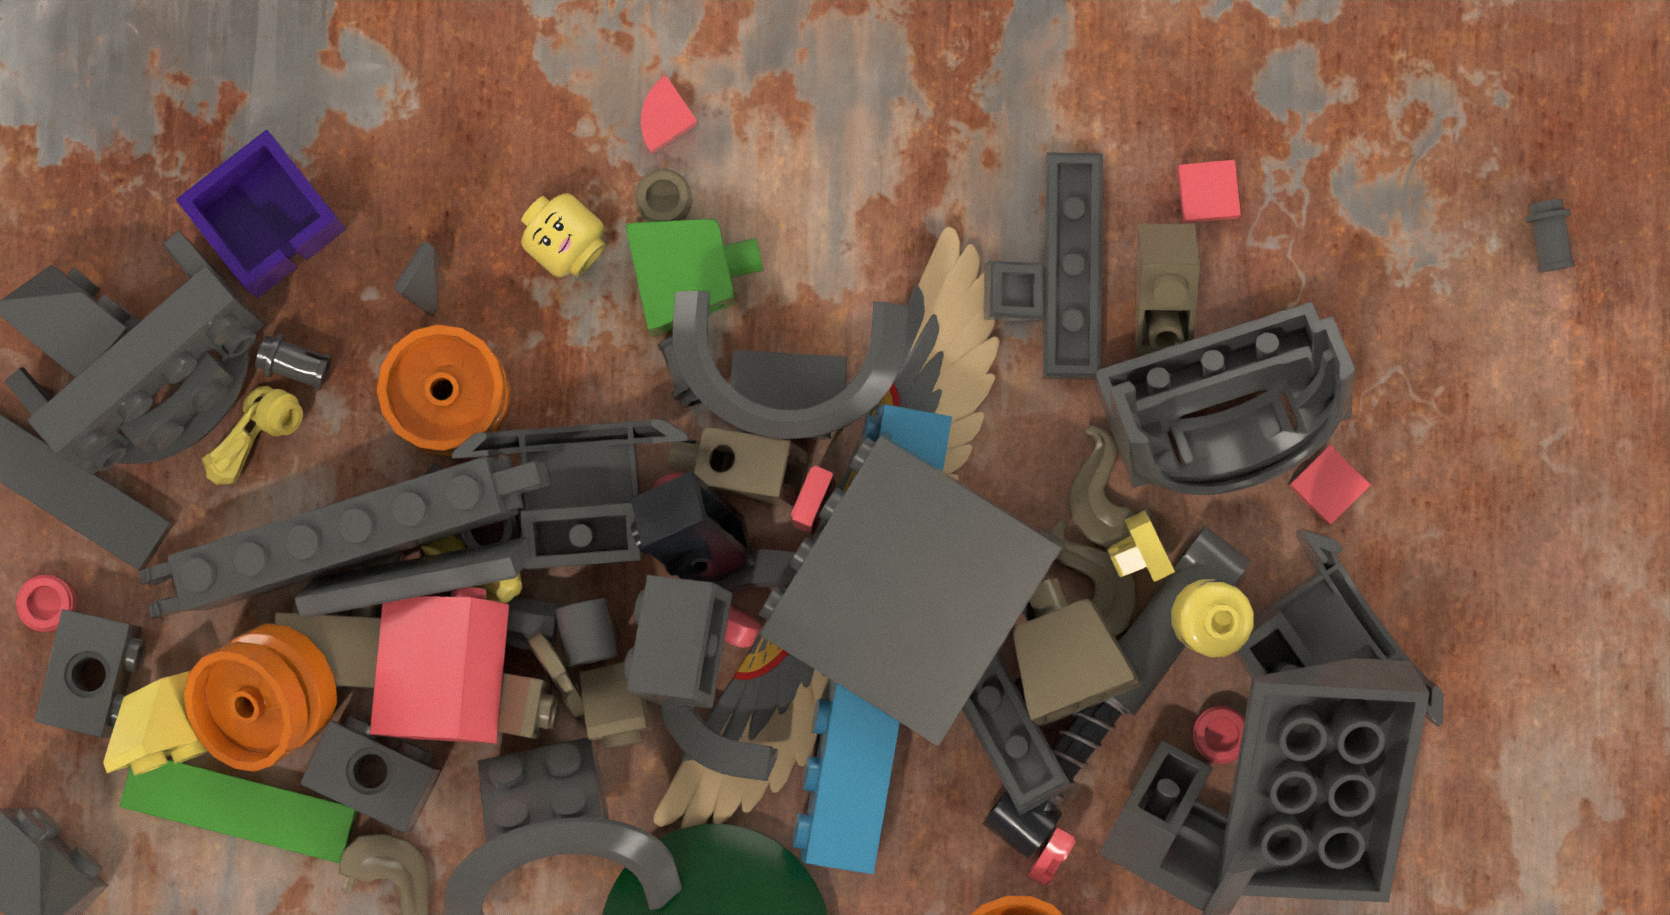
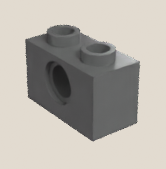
[34,609,145,738]
[300,715,441,833]

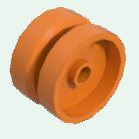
[377,325,512,459]
[184,623,337,772]

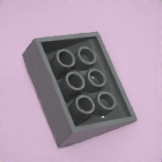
[1216,658,1430,902]

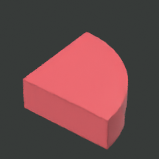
[641,75,698,155]
[1026,826,1076,886]

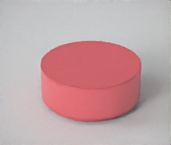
[16,575,78,632]
[724,605,761,648]
[1191,706,1245,764]

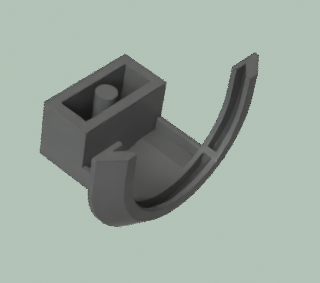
[673,291,908,440]
[452,419,689,569]
[1234,528,1444,727]
[624,549,797,781]
[445,737,682,915]
[1099,740,1260,915]

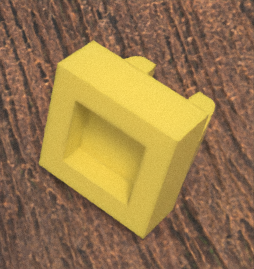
[1107,510,1175,582]

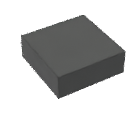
[984,260,1044,323]

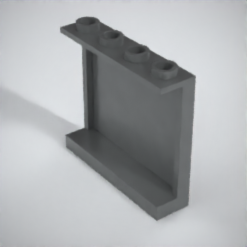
[759,432,1064,746]

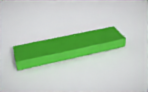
[119,758,358,864]

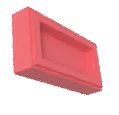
[790,465,835,535]

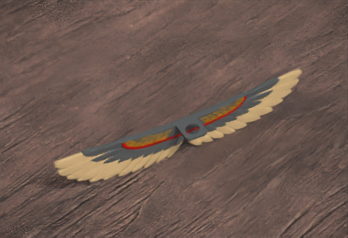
[653,227,1000,829]

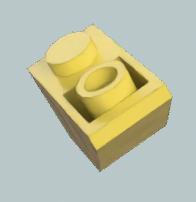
[103,671,207,776]

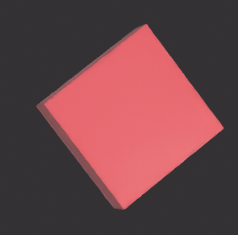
[1177,160,1241,224]
[1288,445,1371,526]

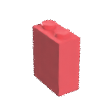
[370,587,509,744]

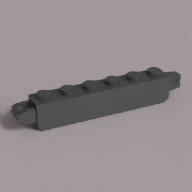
[138,456,551,619]

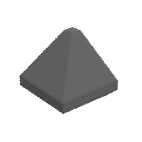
[394,242,440,317]

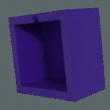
[176,129,347,299]

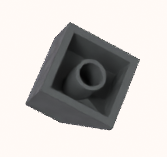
[0,265,141,378]
[0,807,109,915]

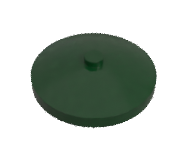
[602,823,827,915]

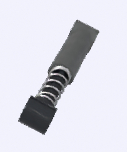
[982,526,1251,859]

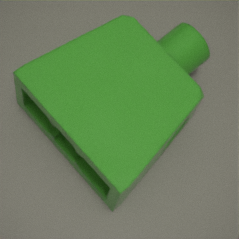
[625,219,764,337]

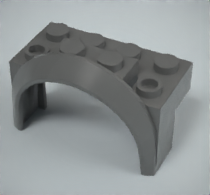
[4,230,264,475]
[1094,302,1356,495]

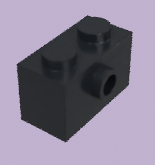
[631,471,755,583]

